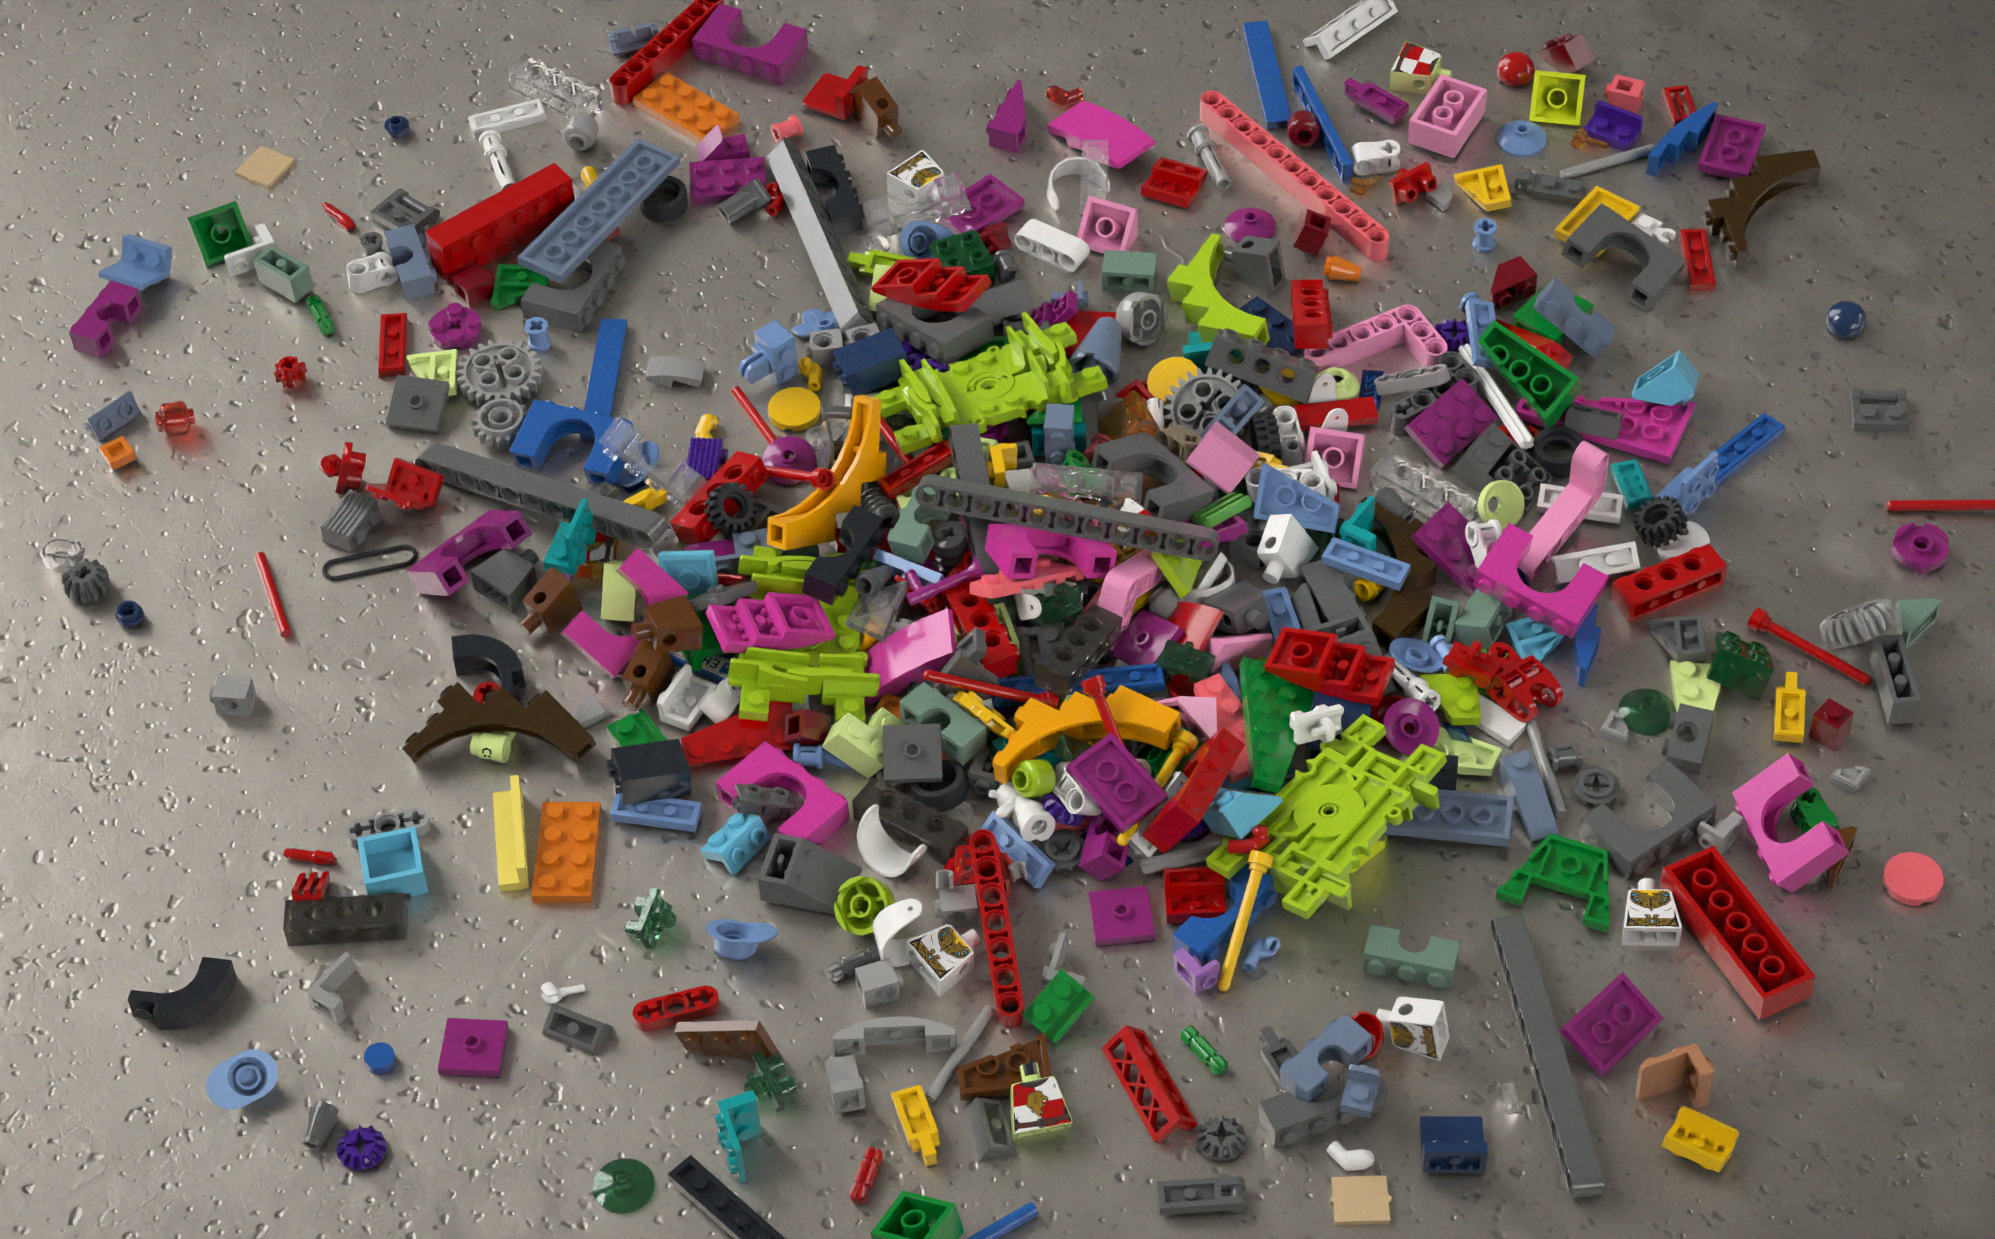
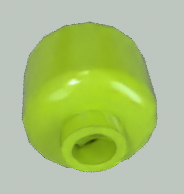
[1012,759,1056,798]

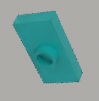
[1610,459,1654,510]

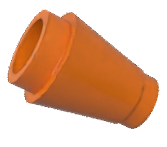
[1322,254,1362,282]

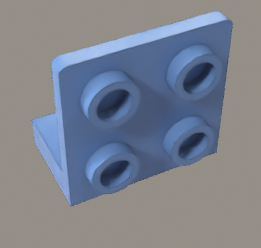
[98,234,172,291]
[1654,451,1719,515]

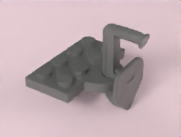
[816,405,918,489]

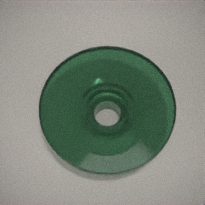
[1618,688,1676,735]
[592,1158,655,1214]

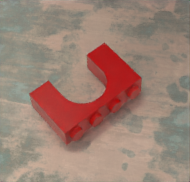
[1142,727,1246,854]

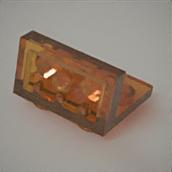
[1099,391,1161,441]

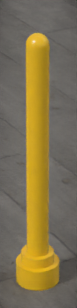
[1117,730,1198,846]
[1218,850,1274,992]

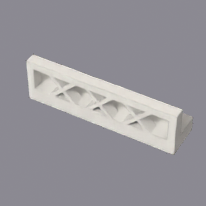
[1302,0,1398,60]

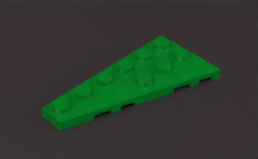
[1239,657,1315,793]

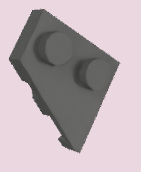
[1647,616,1706,662]
[935,648,999,700]

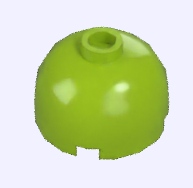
[834,876,895,936]

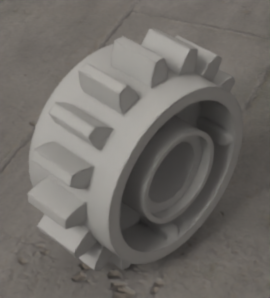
[472,398,528,450]

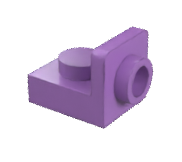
[1174,947,1220,994]

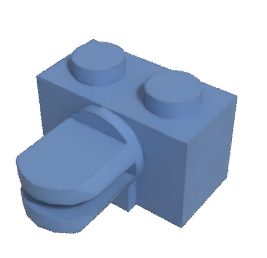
[738,320,798,386]

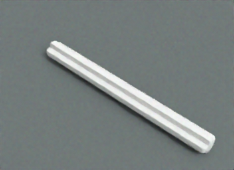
[1458,344,1534,450]

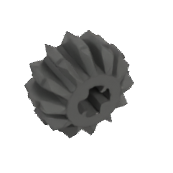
[61,558,110,605]

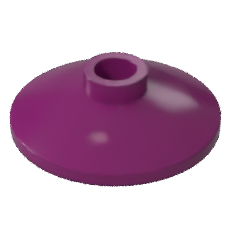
[1225,207,1276,243]
[762,436,816,486]
[1383,698,1439,756]

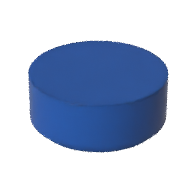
[364,1042,396,1074]

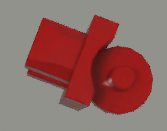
[1389,162,1437,205]
[320,441,366,494]
[1442,640,1502,689]

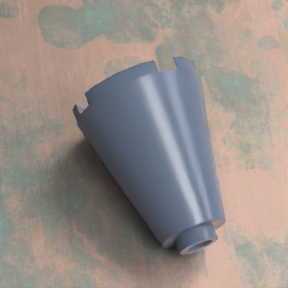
[1068,317,1122,388]

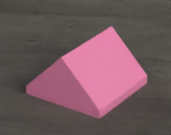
[1077,195,1138,254]
[1185,421,1260,494]
[1305,427,1365,489]
[1201,634,1272,673]
[1157,696,1217,743]

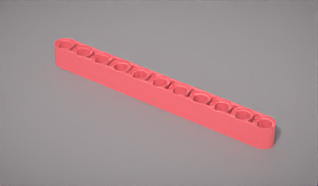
[1200,90,1389,261]

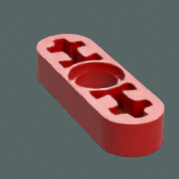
[632,985,720,1032]

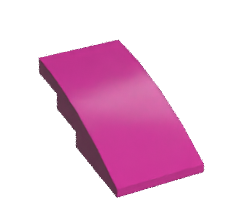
[1047,101,1156,169]
[706,592,836,653]
[864,608,957,707]

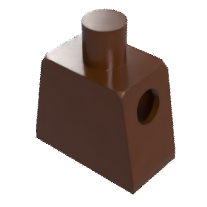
[854,77,902,139]
[518,567,583,635]
[631,595,703,652]
[622,639,676,711]

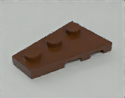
[674,1020,782,1066]
[957,1033,1051,1101]

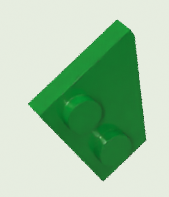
[491,264,549,311]

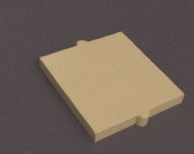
[235,146,295,189]
[1330,1175,1392,1225]

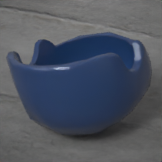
[1825,301,1866,338]

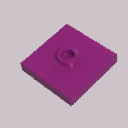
[1111,609,1184,666]
[1088,886,1155,946]
[438,1018,509,1077]

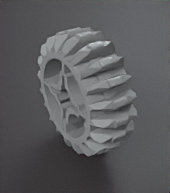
[1819,598,1898,649]

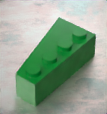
[1477,320,1583,428]

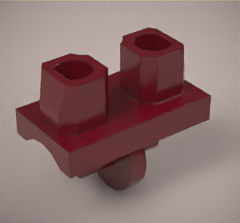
[979,222,1012,257]

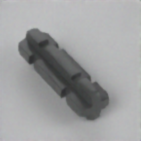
[827,945,881,982]

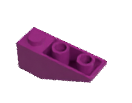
[986,80,1027,153]

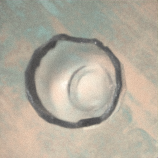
[42,539,85,574]

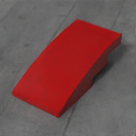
[871,258,992,312]
[1264,627,1396,706]

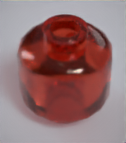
[154,401,196,438]

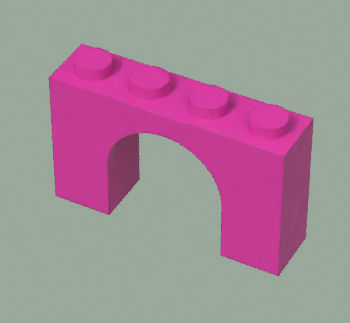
[1473,523,1608,639]
[985,524,1117,579]
[560,548,688,679]
[716,741,849,846]
[1732,753,1849,893]

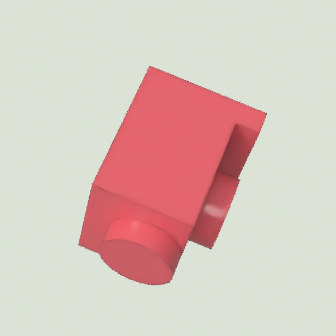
[1604,75,1645,114]

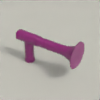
[904,556,984,606]

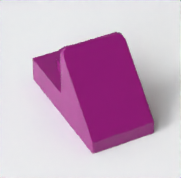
[696,125,751,161]

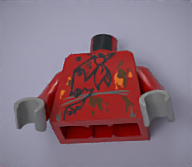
[936,834,1028,900]

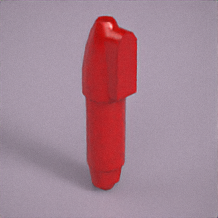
[321,202,356,232]
[282,848,337,865]

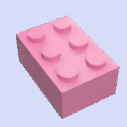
[1408,74,1487,158]

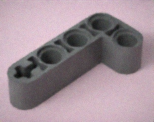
[1388,352,1479,437]

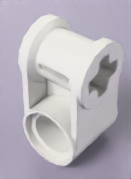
[1351,140,1400,176]
[346,252,398,294]
[1273,406,1305,457]
[1465,519,1502,569]
[697,676,741,724]
[1052,762,1102,816]

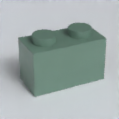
[253,245,314,303]
[1102,250,1157,294]
[1454,588,1513,649]

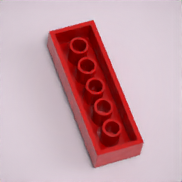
[425,162,575,285]
[1659,845,1816,1021]

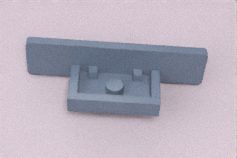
[715,528,820,575]

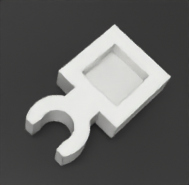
[1631,212,1676,247]

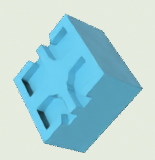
[357,826,428,905]

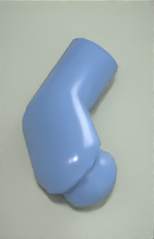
[1241,936,1281,972]

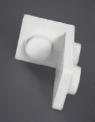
[224,223,275,276]

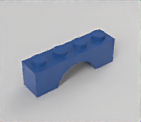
[1172,863,1277,967]

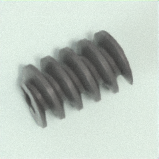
[860,487,900,533]
[933,521,969,577]

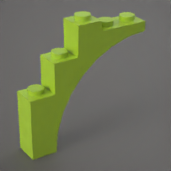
[1167,233,1270,353]

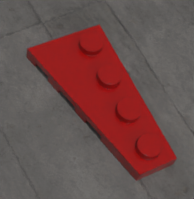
[681,700,794,768]

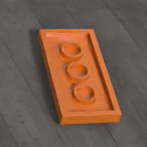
[633,72,740,144]
[532,802,602,903]

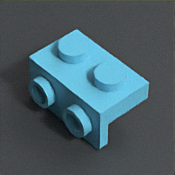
[700,813,772,875]

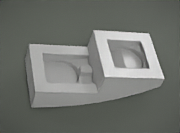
[645,356,705,388]

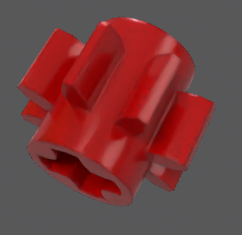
[274,356,307,389]

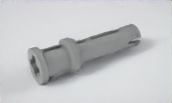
[1187,124,1232,190]

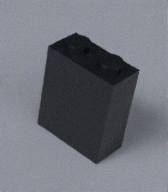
[607,738,692,805]

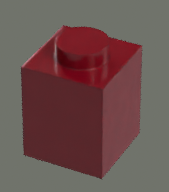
[452,263,495,309]
[1809,698,1854,751]
[784,708,830,746]

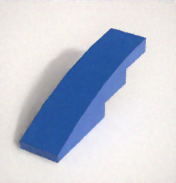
[1646,102,1718,177]
[1573,604,1602,687]

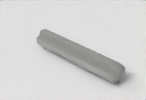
[1138,841,1222,875]

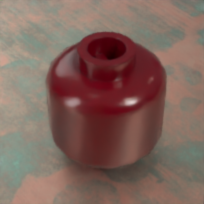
[1286,110,1320,148]

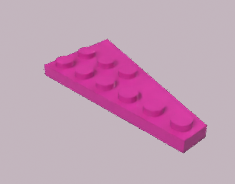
[1515,396,1696,465]

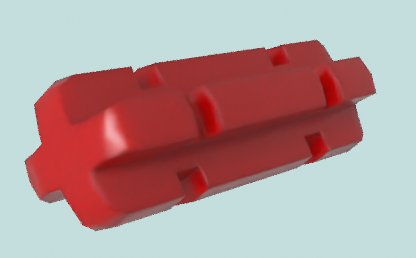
[849,1147,883,1205]

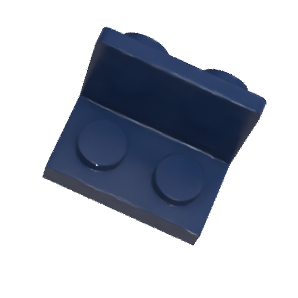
[1420,1116,1488,1173]

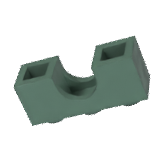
[888,476,958,564]
[899,682,987,765]
[1362,924,1460,988]

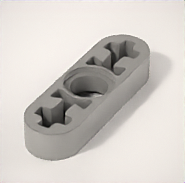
[1374,364,1450,396]
[345,807,431,849]

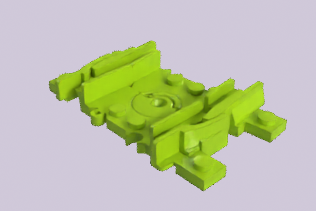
[873,312,1108,455]
[728,545,880,723]
[1206,714,1447,920]

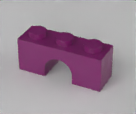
[69,280,143,358]
[1079,812,1129,881]

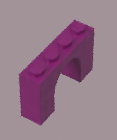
[692,3,808,84]
[406,510,532,596]

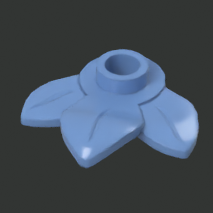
[791,309,839,337]

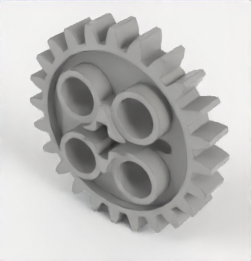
[456,338,543,406]
[1163,367,1249,436]

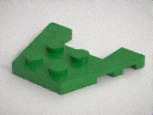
[1495,833,1610,933]

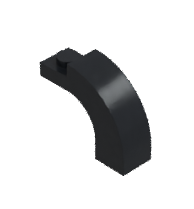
[451,634,526,700]
[127,957,237,1030]

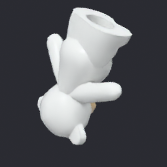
[988,782,1056,842]

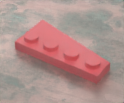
[970,557,1084,599]
[1193,673,1249,784]

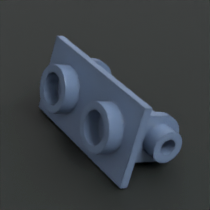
[608,22,658,56]
[84,391,141,442]

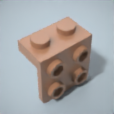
[1636,1043,1715,1110]

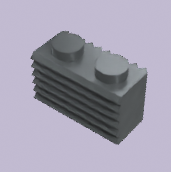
[320,489,380,552]

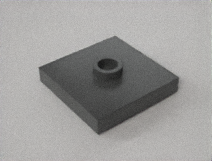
[385,375,450,434]
[688,581,758,612]
[883,723,942,783]

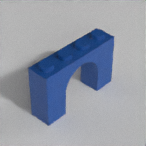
[509,399,637,486]

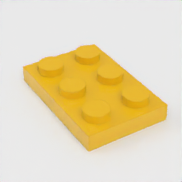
[1554,186,1640,258]

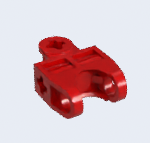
[1486,642,1563,723]

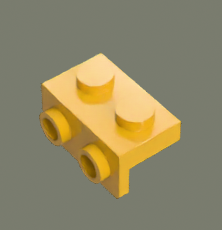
[986,443,1018,488]
[1661,1106,1739,1173]

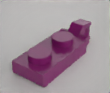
[1343,78,1409,125]

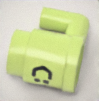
[470,731,516,763]

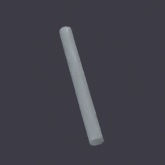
[1559,144,1655,179]
[1526,721,1567,818]
[925,1005,995,1103]

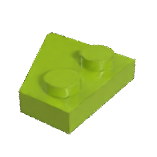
[1151,539,1202,599]
[1420,674,1481,725]

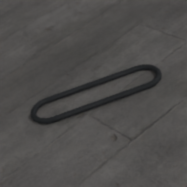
[322,545,417,580]

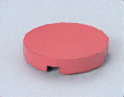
[1882,852,1944,906]

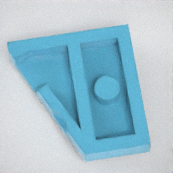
[1504,617,1567,670]

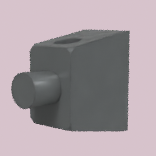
[1223,236,1286,294]
[470,549,539,613]
[1202,580,1269,635]

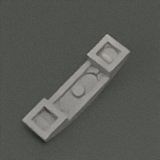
[833,1016,957,1057]

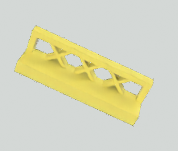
[493,775,530,892]

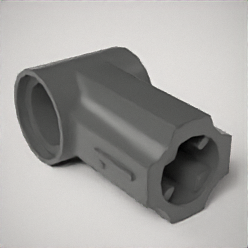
[717,178,772,224]

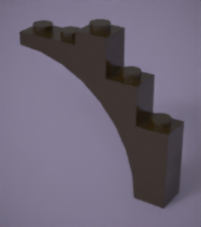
[1702,149,1821,271]
[1359,497,1437,652]
[402,682,596,764]

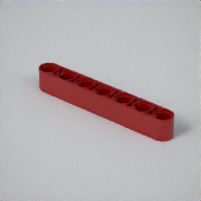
[609,0,724,105]
[969,829,1024,1028]

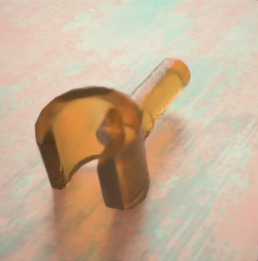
[1570,129,1608,149]
[1349,174,1382,196]

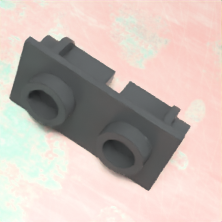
[732,784,796,819]

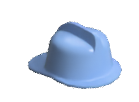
[206,1049,278,1110]

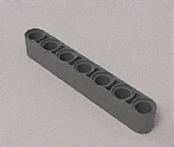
[948,423,1000,575]

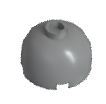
[1115,292,1168,345]

